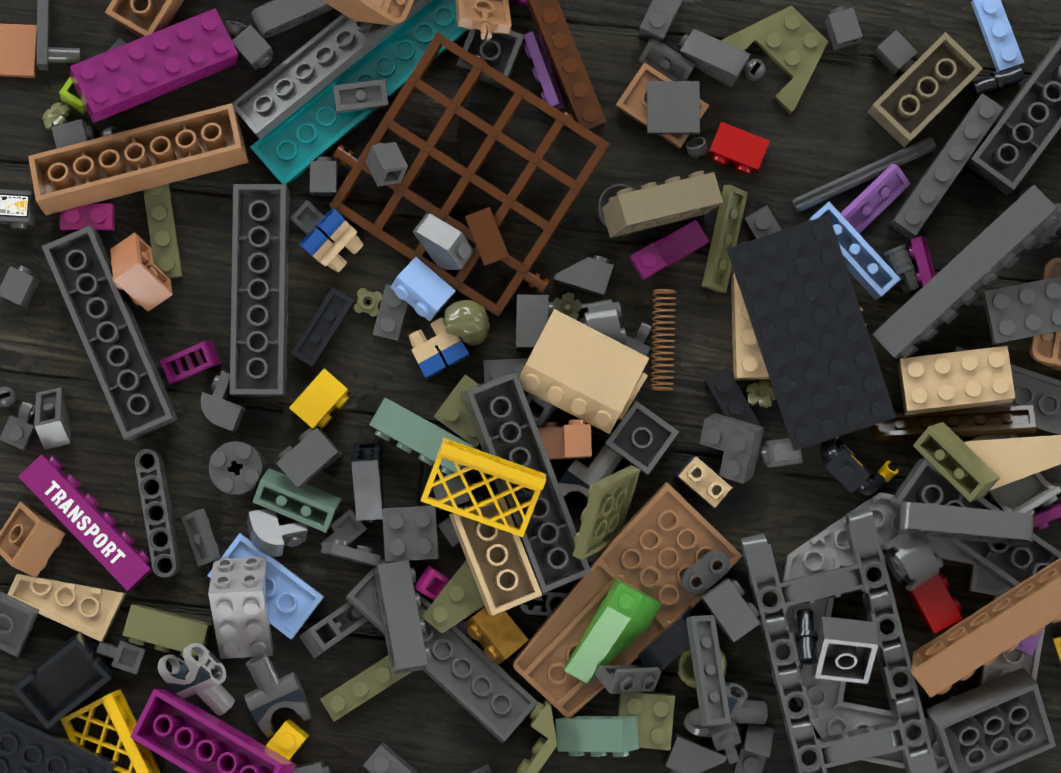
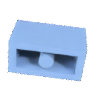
[390,257,455,321]

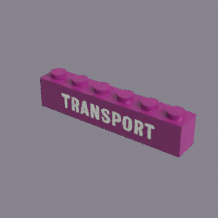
[18,454,153,591]

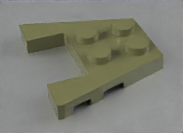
[721,5,828,114]

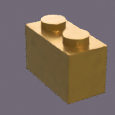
[464,607,528,665]

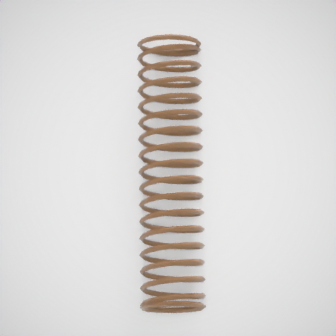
[650,289,677,391]

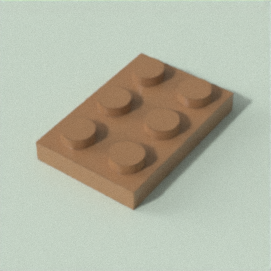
[615,62,709,149]

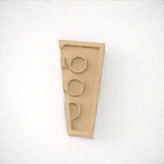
[7,574,126,642]

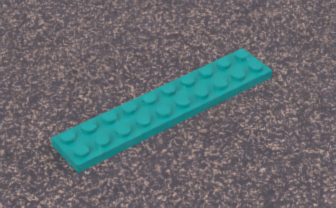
[250,0,469,186]

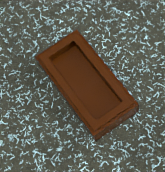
[465,207,509,266]

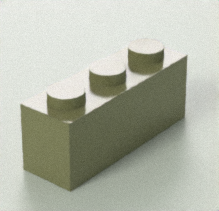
[913,422,1000,502]
[123,604,212,659]

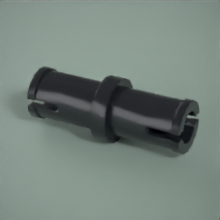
[969,66,1024,98]
[796,609,818,665]

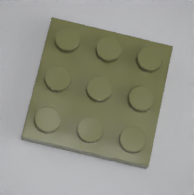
[573,465,641,560]

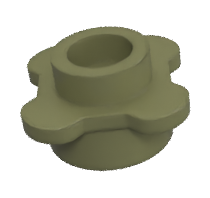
[354,288,382,317]

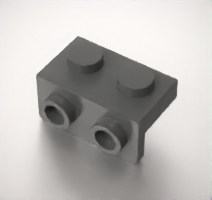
[595,664,662,694]

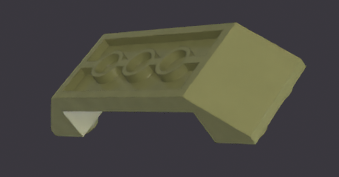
[516,700,557,773]

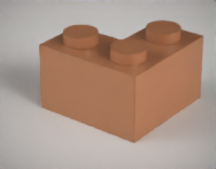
[110,232,173,311]
[537,420,592,460]

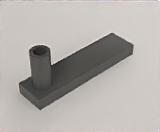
[36,0,81,71]
[686,615,731,727]

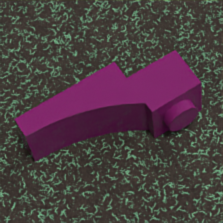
[629,220,709,281]

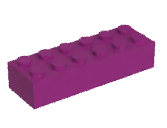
[70,8,238,123]
[130,689,297,773]

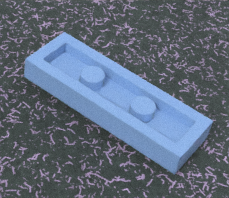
[971,0,1024,73]

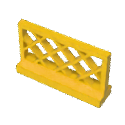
[421,437,546,537]
[60,689,161,773]

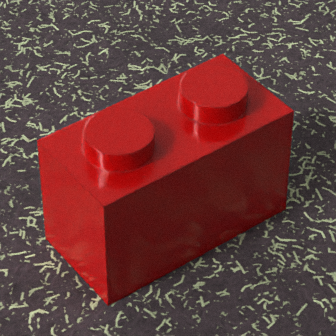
[707,122,770,175]
[904,573,963,634]

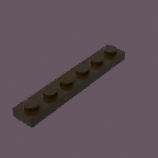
[873,405,1036,442]

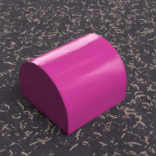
[414,565,450,601]

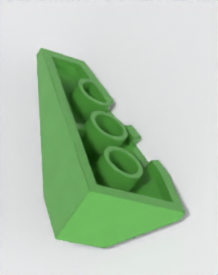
[564,578,662,683]

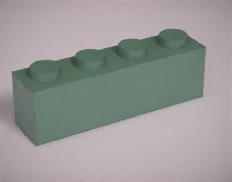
[369,398,477,476]

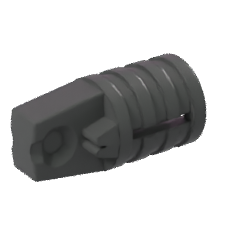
[883,244,919,294]

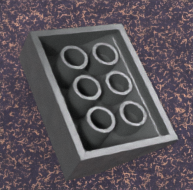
[926,667,1056,773]

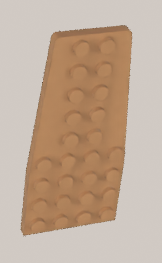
[512,482,742,717]

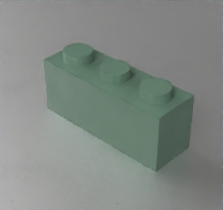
[253,469,342,533]
[555,716,639,757]

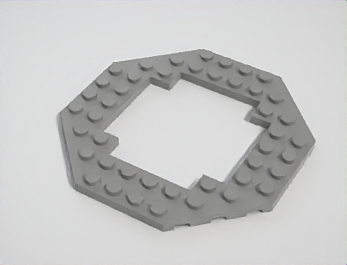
[768,493,1046,773]

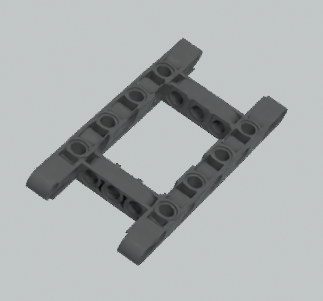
[740,508,938,773]

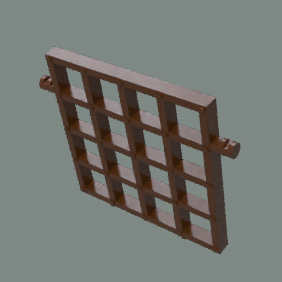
[329,32,611,317]

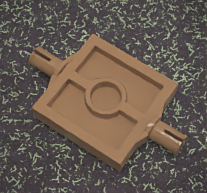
[455,0,512,41]

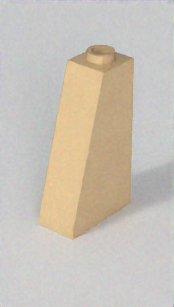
[964,435,1061,491]

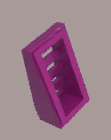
[160,340,221,385]

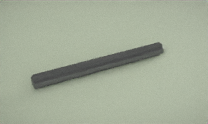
[792,137,936,212]

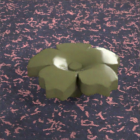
[42,102,71,131]
[553,292,583,320]
[746,380,776,408]

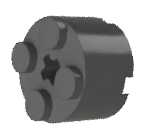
[578,299,627,344]
[209,441,266,495]
[881,533,943,591]

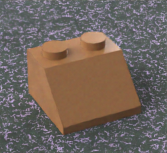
[0,501,66,578]

